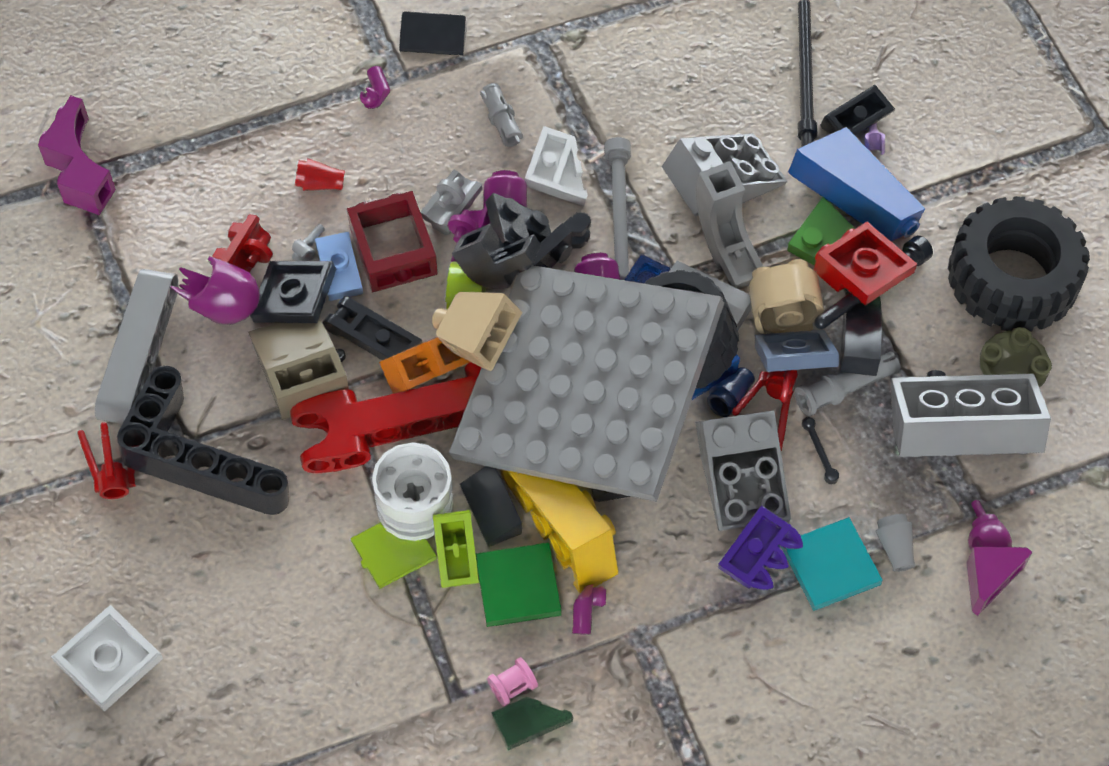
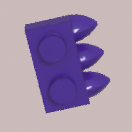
[718,506,803,590]

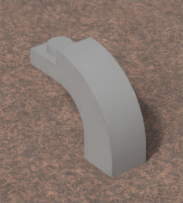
[696,161,764,289]

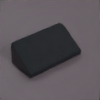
[399,11,467,56]
[820,85,895,136]
[460,466,522,547]

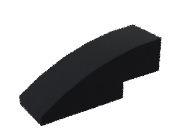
[841,292,882,376]

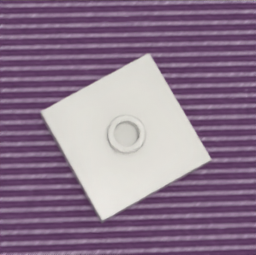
[51,605,163,712]

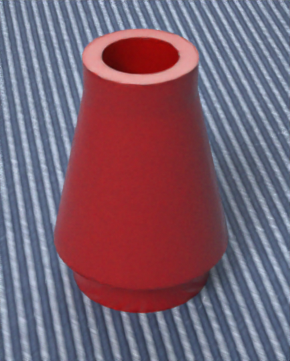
[295,158,345,191]

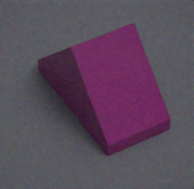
[966,547,1033,616]

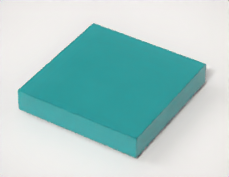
[781,517,883,611]

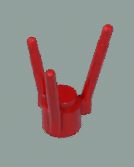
[732,370,798,451]
[77,422,140,499]

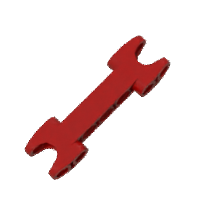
[290,362,482,473]

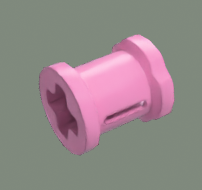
[487,657,538,707]

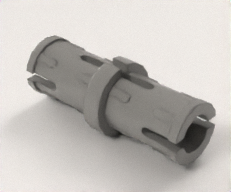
[480,83,523,147]

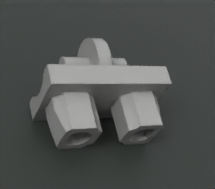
[421,170,483,235]

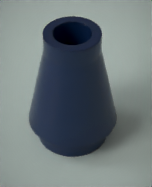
[707,367,755,417]

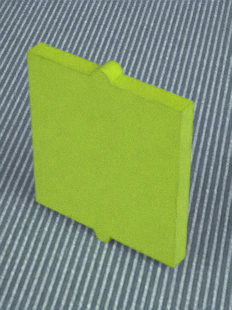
[350,522,437,589]

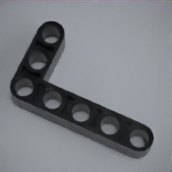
[117,366,289,515]

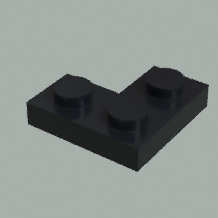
[485,193,551,246]

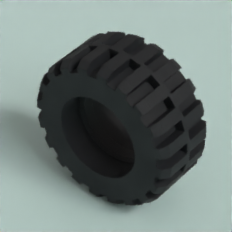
[948,196,1090,332]

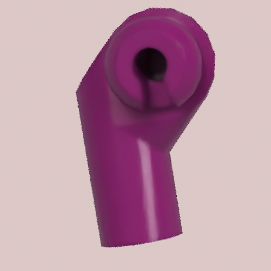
[360,66,390,109]
[572,584,606,635]

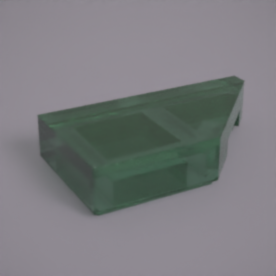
[491,697,573,751]

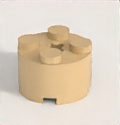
[749,259,824,334]

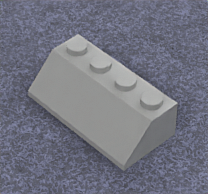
[891,374,1051,457]

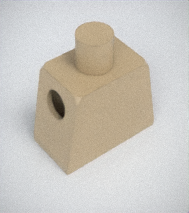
[432,292,523,371]

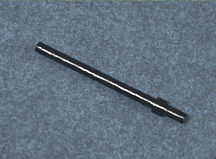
[797,0,818,147]

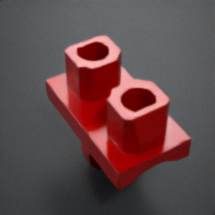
[212,214,273,273]

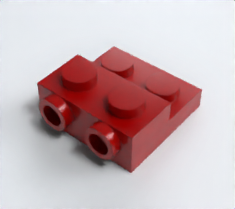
[814,222,917,305]

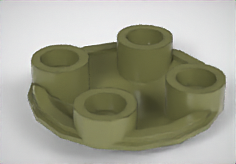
[980,328,1052,387]

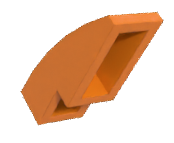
[379,337,470,394]

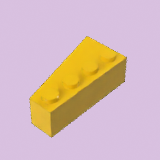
[500,469,619,594]

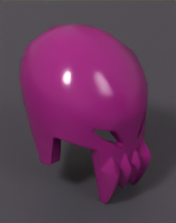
[170,256,260,325]

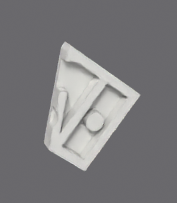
[524,126,588,206]

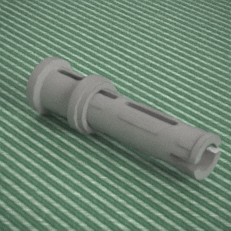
[795,352,900,417]

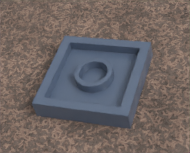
[755,330,839,372]

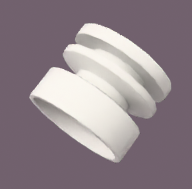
[372,442,454,541]

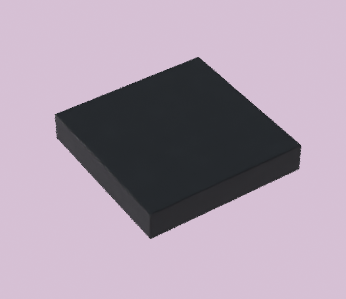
[250,261,336,323]

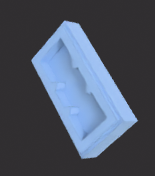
[315,232,363,301]

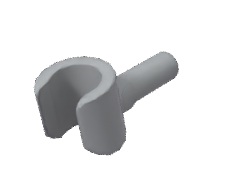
[292,224,325,261]

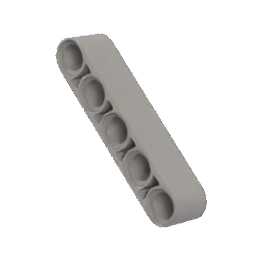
[95,269,179,424]

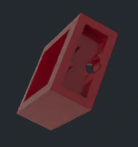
[347,191,438,293]

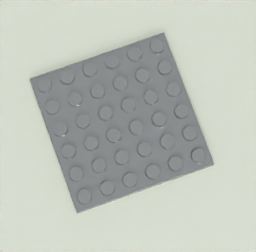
[449,266,724,502]

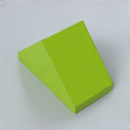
[433,510,479,588]

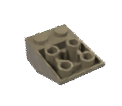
[248,318,349,420]

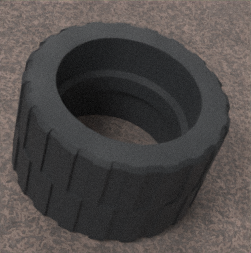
[644,270,739,389]

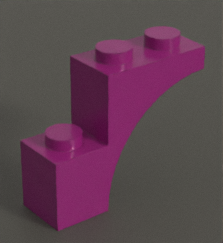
[38,95,116,215]

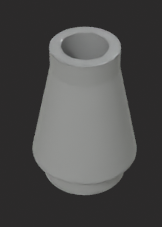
[876,514,915,572]

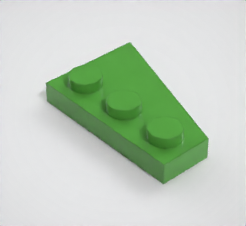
[787,197,855,266]

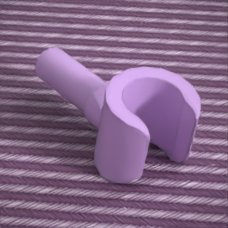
[865,122,885,155]

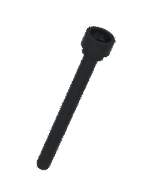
[814,235,933,329]

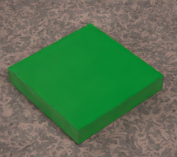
[475,542,562,627]

